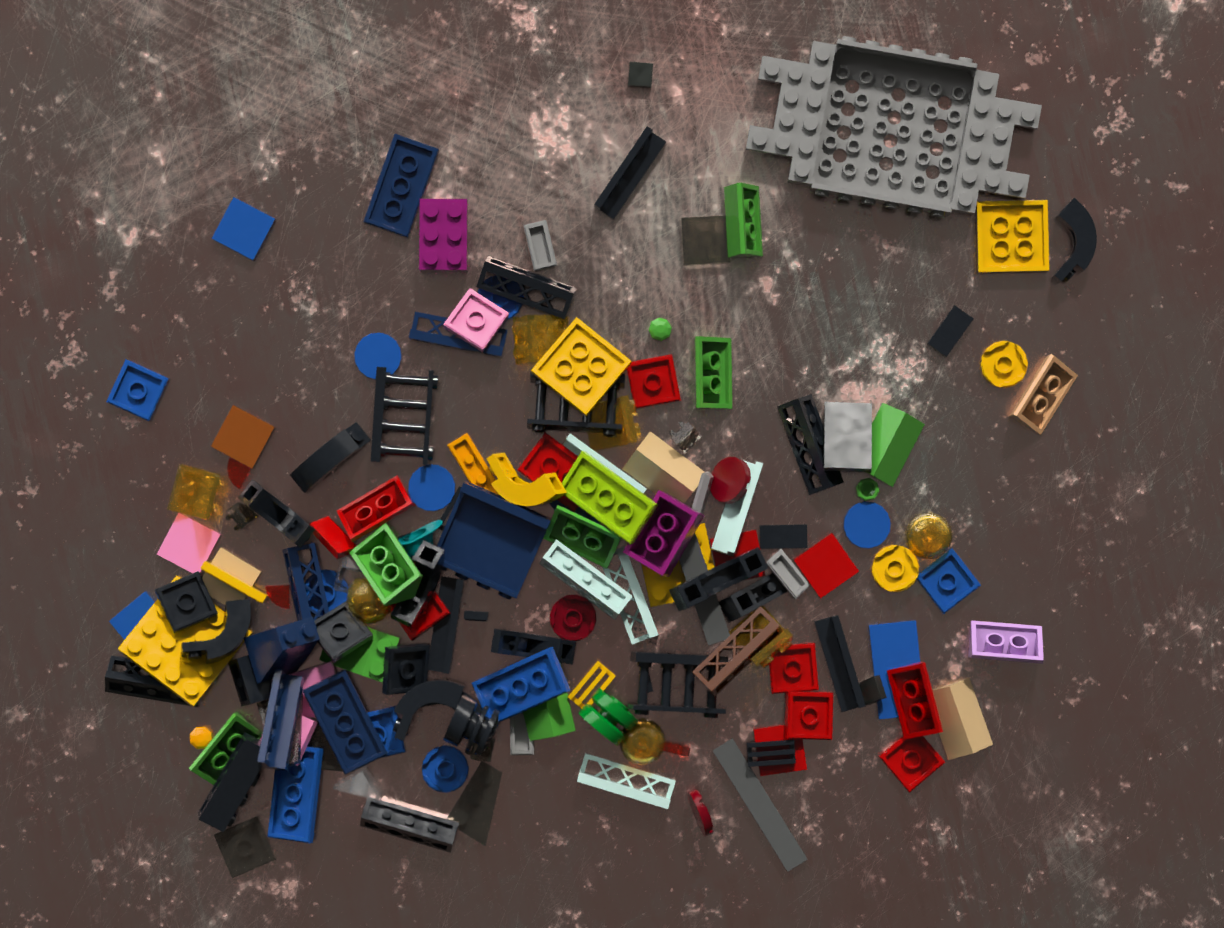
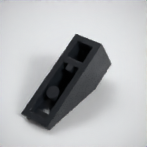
[719,573,788,623]

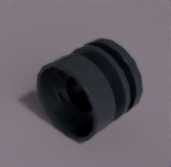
[443,695,500,757]

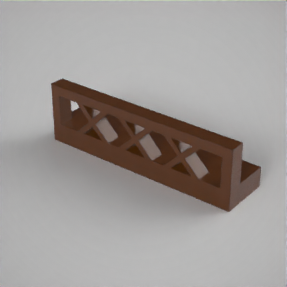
[692,606,783,697]

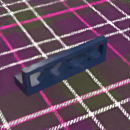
[409,312,508,358]
[282,543,329,621]
[257,669,304,771]

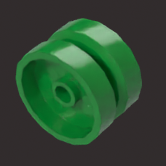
[578,688,639,746]

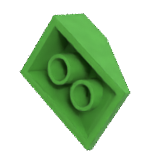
[319,626,401,683]

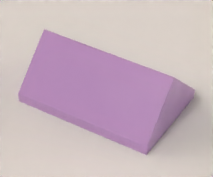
[968,621,1044,664]

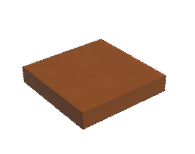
[211,405,275,469]

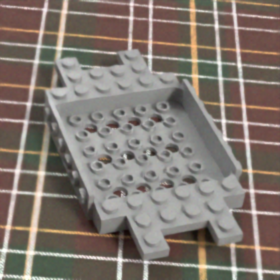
[746,36,1042,218]

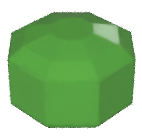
[649,318,672,341]
[855,478,879,501]

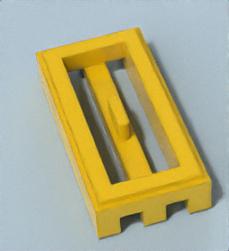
[568,661,616,709]

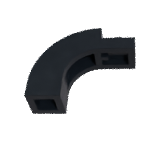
[1052,198,1097,283]
[290,422,371,493]
[238,479,315,548]
[390,540,445,628]
[181,599,251,664]
[491,629,577,665]
[393,680,465,741]

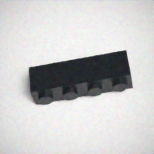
[198,732,262,832]

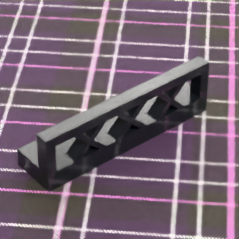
[594,126,666,220]
[476,256,577,319]
[777,394,844,495]
[428,576,465,674]
[814,615,866,712]
[105,655,200,707]
[360,796,459,853]

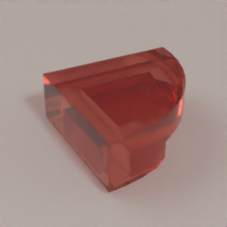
[227,457,251,489]
[265,585,290,609]
[660,741,691,756]

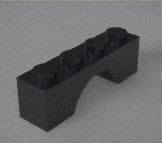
[669,547,769,611]

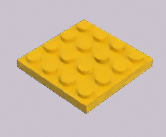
[118,575,252,707]

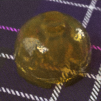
[905,512,953,560]
[346,578,393,624]
[619,718,666,765]

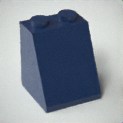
[244,617,320,684]

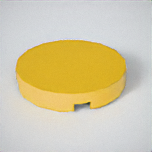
[980,341,1028,388]
[872,545,920,592]

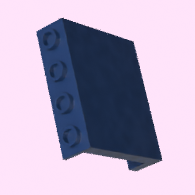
[437,480,552,600]

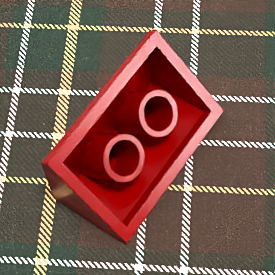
[337,475,416,542]
[887,661,943,739]

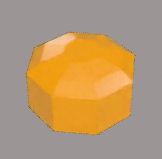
[190,726,213,749]

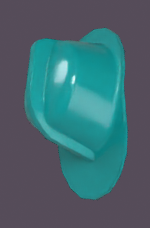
[397,520,443,560]

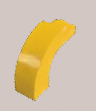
[487,452,567,506]

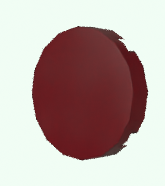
[710,457,751,504]
[550,595,597,641]
[687,789,714,837]

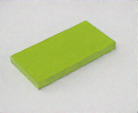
[562,451,658,544]

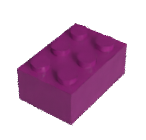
[419,199,468,272]
[623,490,705,577]

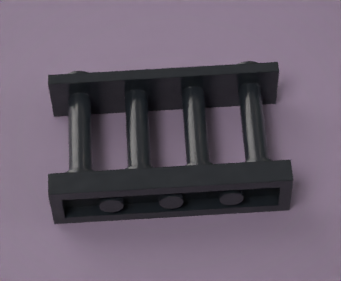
[370,366,438,465]
[527,368,625,437]
[628,652,729,718]

